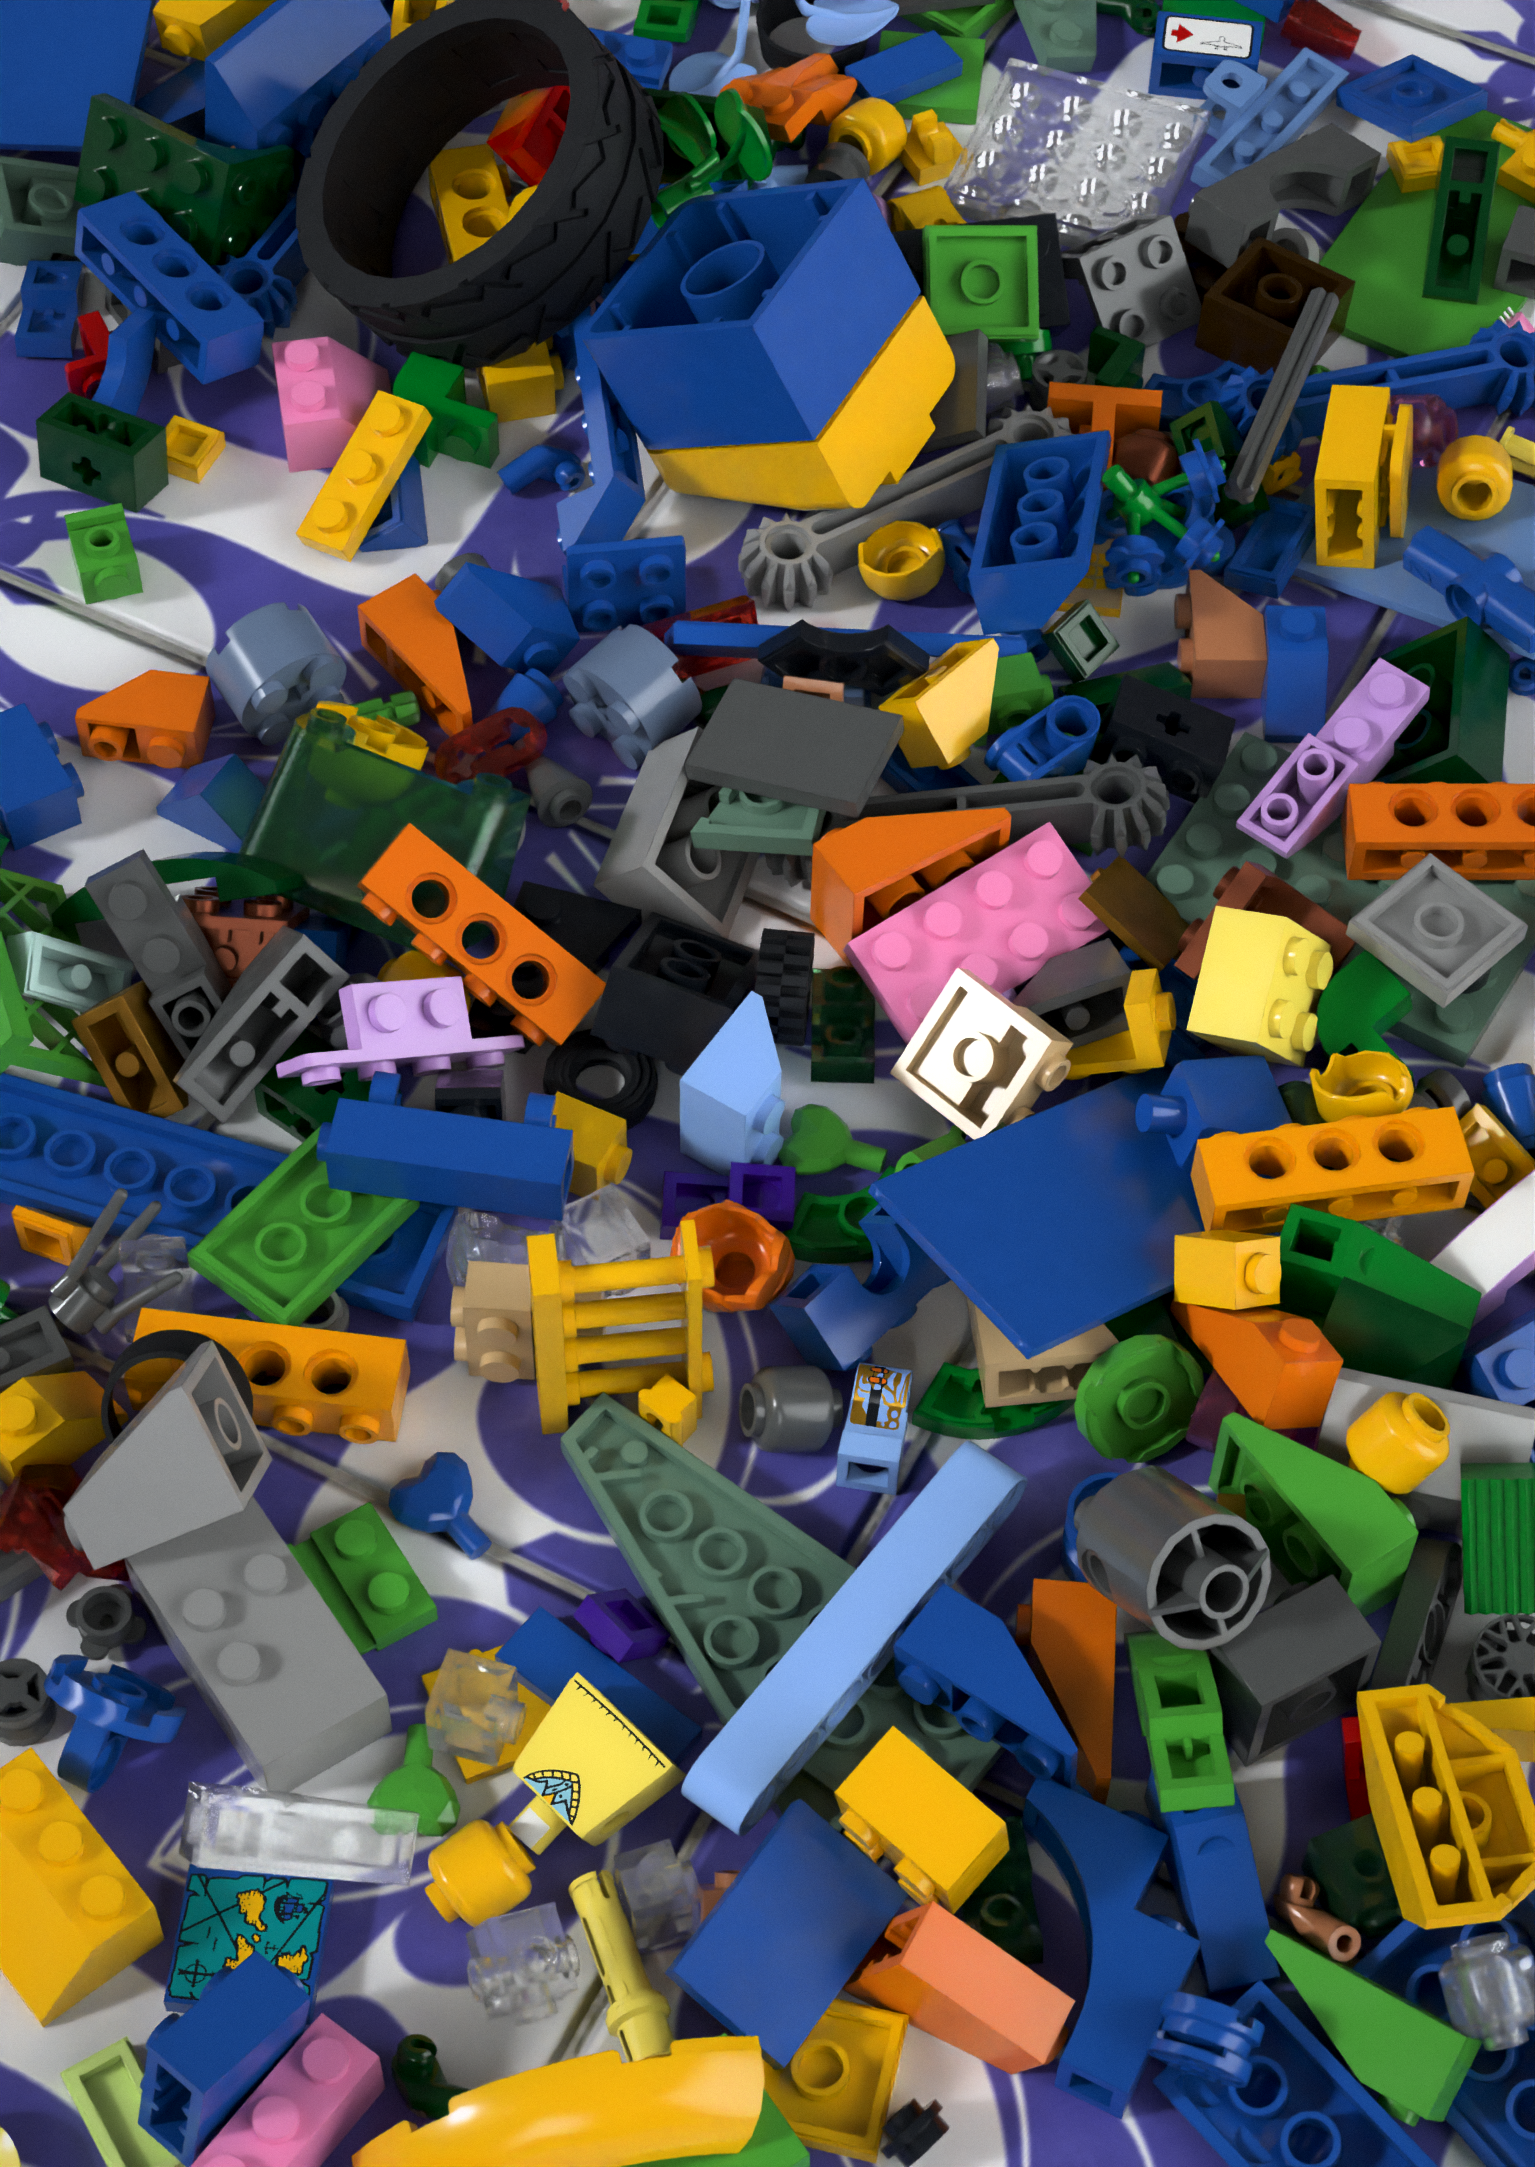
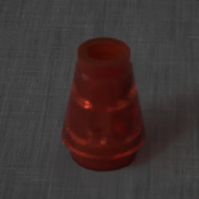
[1280,0,1362,60]

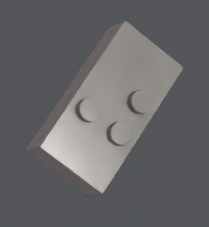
[124,1495,393,1803]

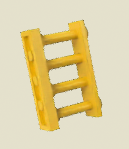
[526,1220,715,1435]

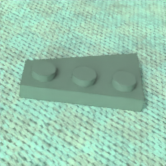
[690,787,826,856]

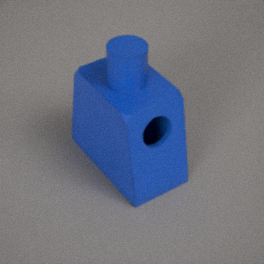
[1135,1055,1293,1179]

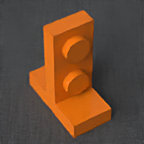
[1047,381,1162,492]

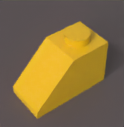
[878,638,999,770]
[0,1371,129,1498]

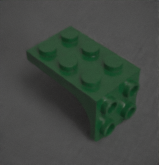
[74,93,295,266]

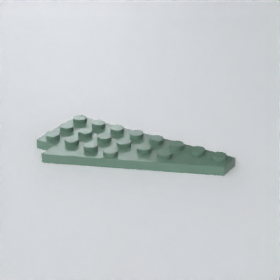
[560,1392,1006,1835]

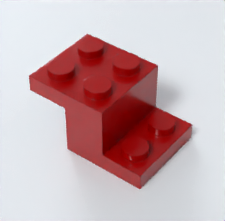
[486,85,570,187]

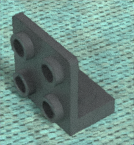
[1061,215,1202,348]

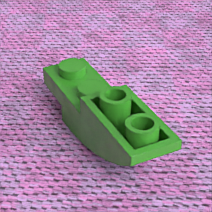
[1124,1631,1235,1813]

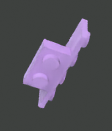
[276,976,525,1087]

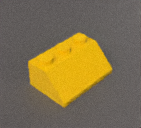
[0,1747,165,2027]

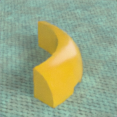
[351,2036,764,2167]

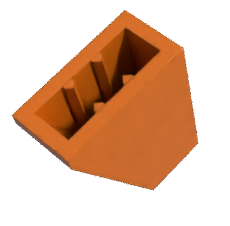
[842,1901,1075,2075]

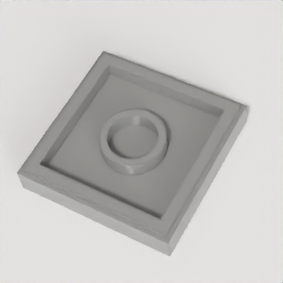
[1346,853,1528,1008]

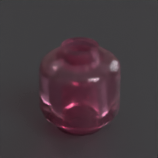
[1390,393,1458,468]

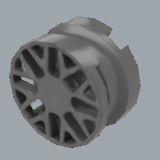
[1464,1614,1535,1701]

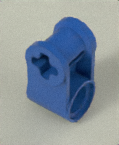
[984,695,1101,782]

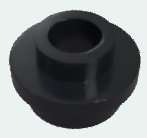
[880,2098,950,2167]

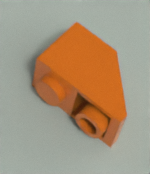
[75,670,216,769]

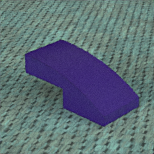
[659,1162,796,1240]

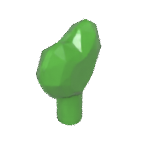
[778,1104,888,1175]
[367,1723,461,1837]

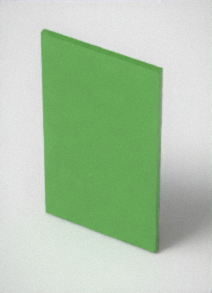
[1318,110,1535,358]

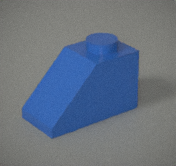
[434,562,580,677]
[1261,605,1329,743]

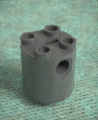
[1074,1465,1272,1651]

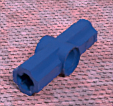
[1403,525,1535,654]

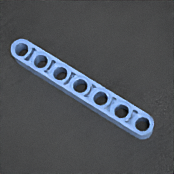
[681,1440,1027,1837]

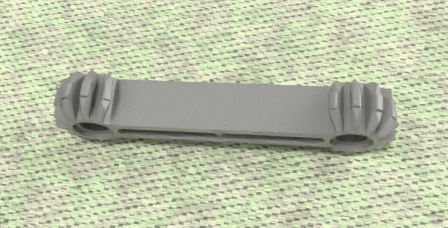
[738,402,1075,612]

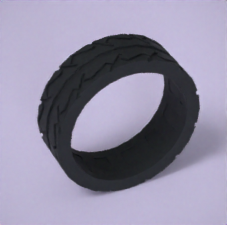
[296,0,664,369]

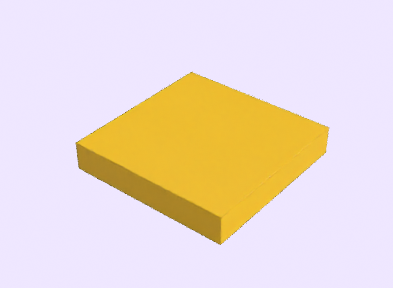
[762,1998,909,2163]

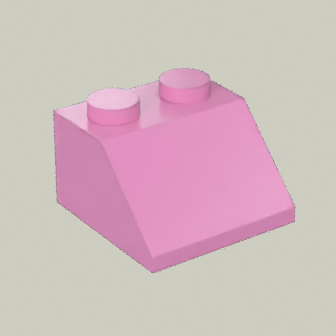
[271,336,392,473]

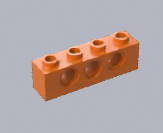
[1341,782,1535,880]
[356,823,606,1047]

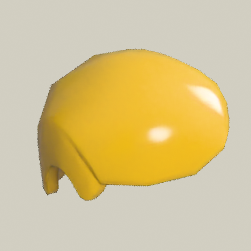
[858,520,946,601]
[1309,1050,1414,1123]

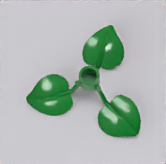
[651,88,773,229]

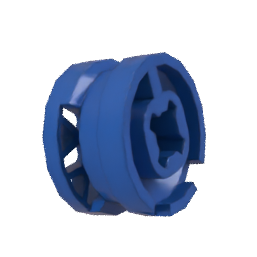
[1147,1991,1265,2088]

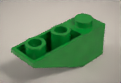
[1280,1203,1482,1344]

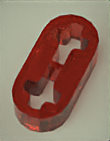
[434,707,547,793]

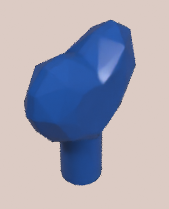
[388,1452,492,1560]

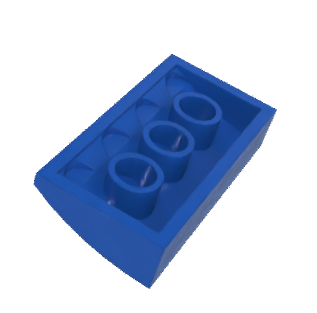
[1152,1980,1438,2167]

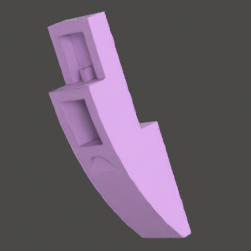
[1236,657,1430,859]

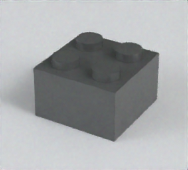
[1209,1574,1382,1767]

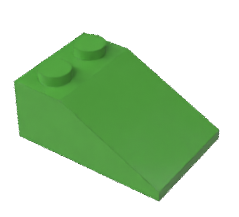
[1208,1412,1419,1618]

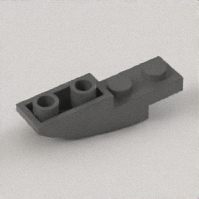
[84,849,232,1061]

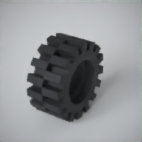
[755,928,815,1046]

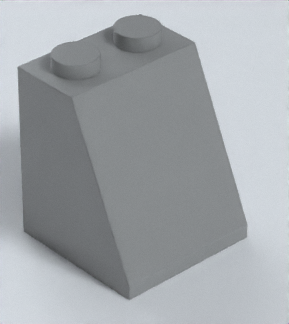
[63,1340,272,1570]

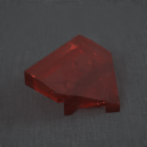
[0,1464,129,1591]

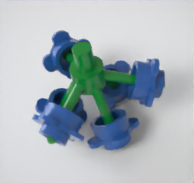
[1093,438,1226,597]

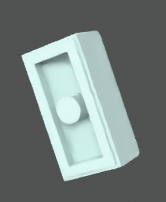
[6,931,133,1012]

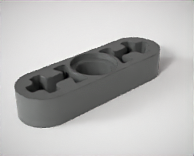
[1371,1538,1463,1690]

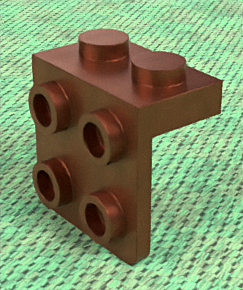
[1174,861,1357,995]

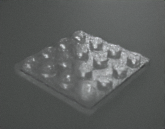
[943,57,1211,247]

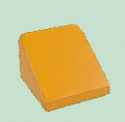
[11,1205,92,1266]

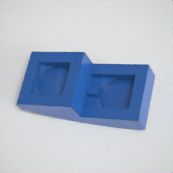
[14,260,85,358]

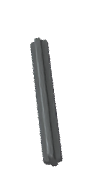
[1224,287,1339,504]

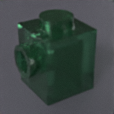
[1301,1813,1405,1939]

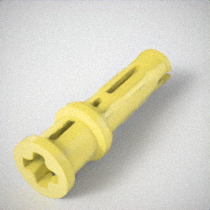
[568,1870,674,2062]

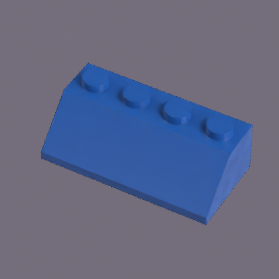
[205,0,391,150]
[968,430,1111,635]

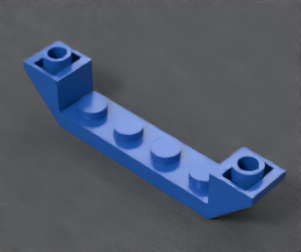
[556,296,646,556]

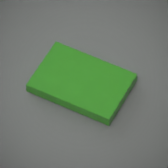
[187,1126,420,1327]

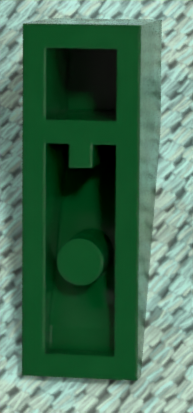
[1422,136,1501,305]

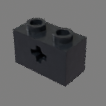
[1091,674,1236,804]

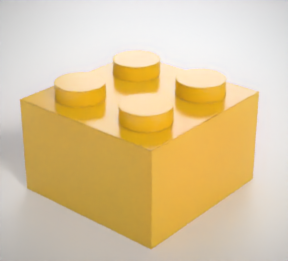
[834,1726,1010,1915]

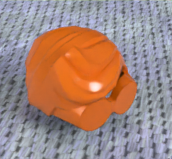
[670,1199,795,1313]

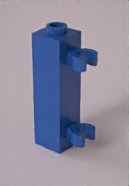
[317,1071,574,1221]

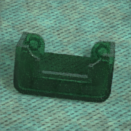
[239,708,531,952]

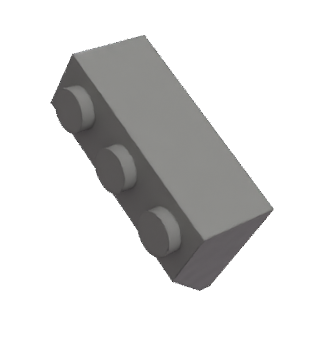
[593,727,760,939]
[1314,1367,1535,1540]

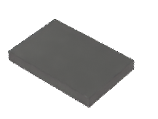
[685,678,904,818]

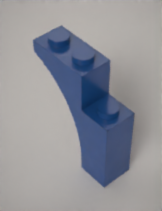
[1021,1777,1201,2120]

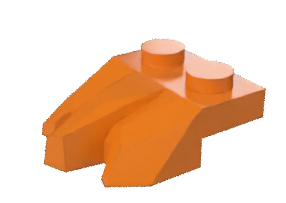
[717,53,859,143]

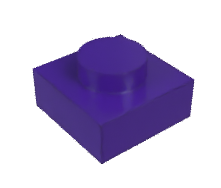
[573,1588,671,1663]

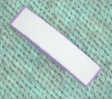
[1429,1169,1535,1327]

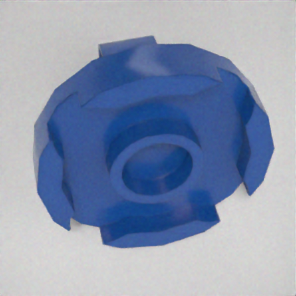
[43,1654,187,1794]

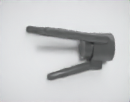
[48,1188,183,1335]

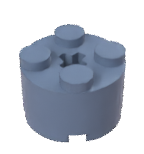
[206,602,347,745]
[563,624,702,770]

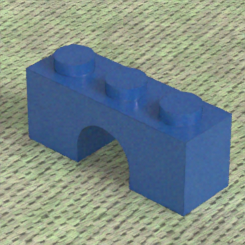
[769,1204,951,1371]

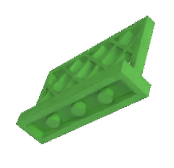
[0,868,107,1087]

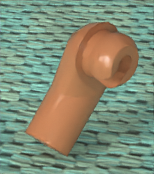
[1273,1872,1361,1962]

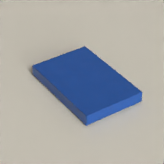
[664,1799,909,2070]

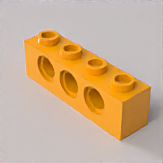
[1190,1106,1475,1234]
[124,1307,411,1444]

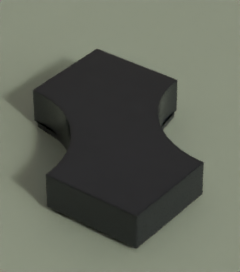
[758,619,930,697]

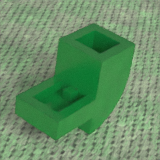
[393,351,500,469]
[1316,950,1416,1089]

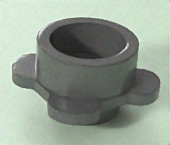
[66,1584,147,1660]

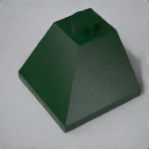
[1321,1276,1471,1391]

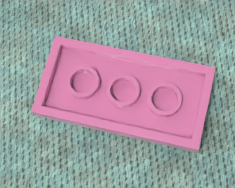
[843,822,1112,1045]

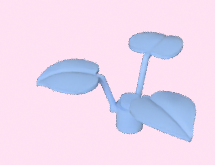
[669,0,899,97]

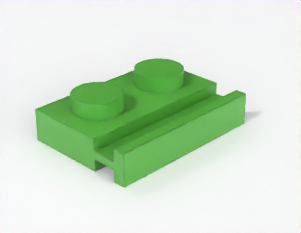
[287,1502,438,1655]

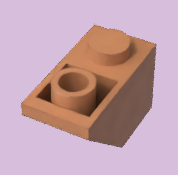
[1174,570,1268,699]

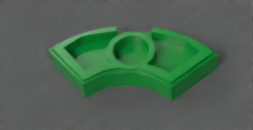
[783,1165,896,1264]

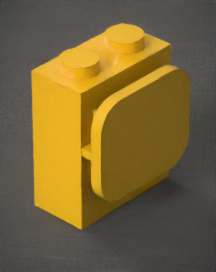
[1314,384,1413,569]

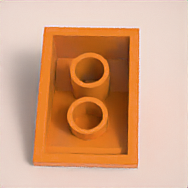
[810,807,1012,970]

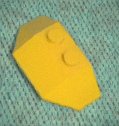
[1356,1684,1535,1930]

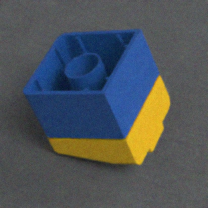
[580,177,955,511]

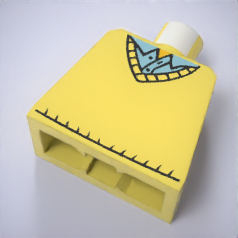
[508,1672,687,1856]

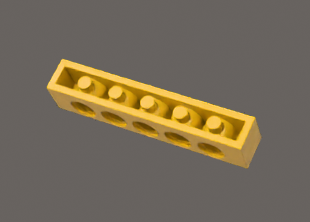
[428,144,564,423]

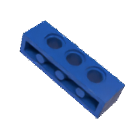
[74,191,264,385]

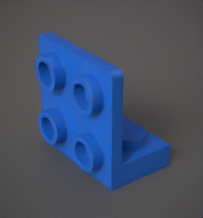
[562,536,686,633]

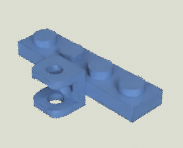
[1190,47,1349,188]

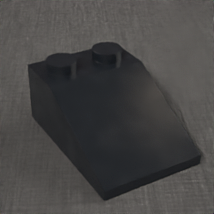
[590,911,759,1076]

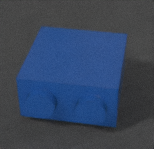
[138,1950,311,2167]

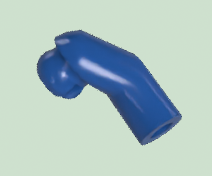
[497,444,586,495]

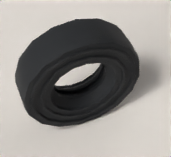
[543,1029,658,1131]

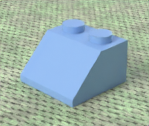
[680,991,785,1176]

